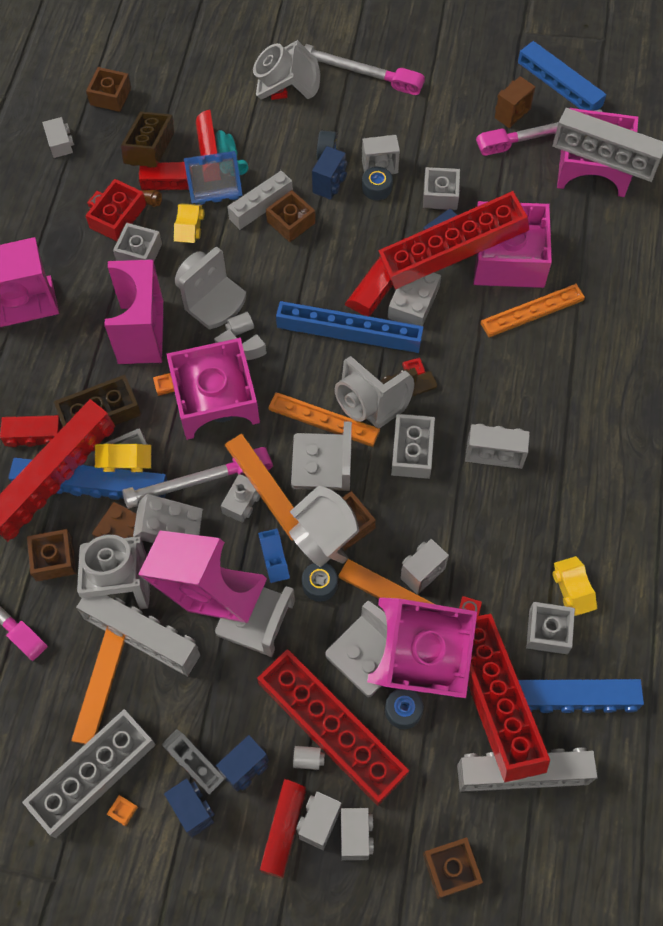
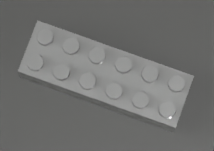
[552,108,663,182]
[76,595,200,677]
[22,709,156,838]
[457,748,597,792]

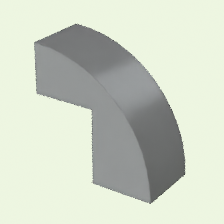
[214,329,266,360]

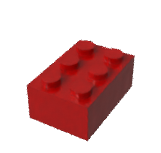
[85,179,146,241]

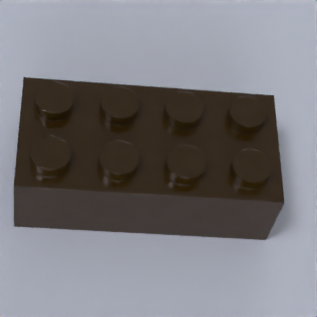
[121,112,174,168]
[53,375,141,427]

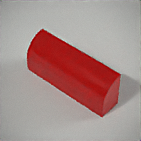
[196,110,221,182]
[345,257,393,317]
[260,779,306,879]

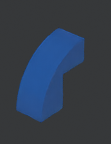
[258,529,290,583]

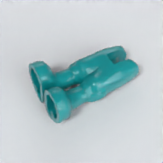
[215,130,249,176]

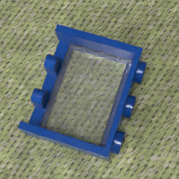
[184,151,243,205]

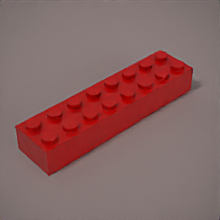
[378,191,530,289]
[0,399,115,542]
[468,614,550,783]
[257,649,409,806]

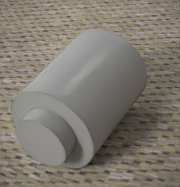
[225,312,254,336]
[293,746,325,770]

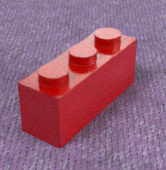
[139,162,193,190]
[0,415,63,447]

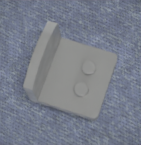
[253,40,320,100]
[175,247,246,329]
[335,356,414,429]
[291,422,352,491]
[289,485,359,567]
[77,535,150,609]
[215,586,295,657]
[325,601,387,697]

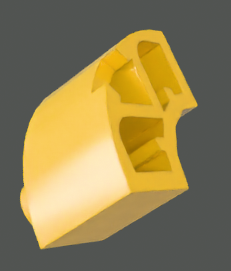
[174,204,205,243]
[95,444,151,472]
[553,556,597,616]

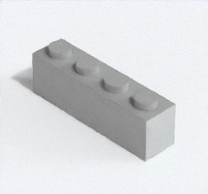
[227,171,293,230]

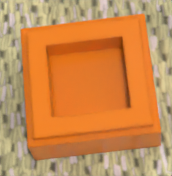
[153,373,175,396]
[107,795,138,826]

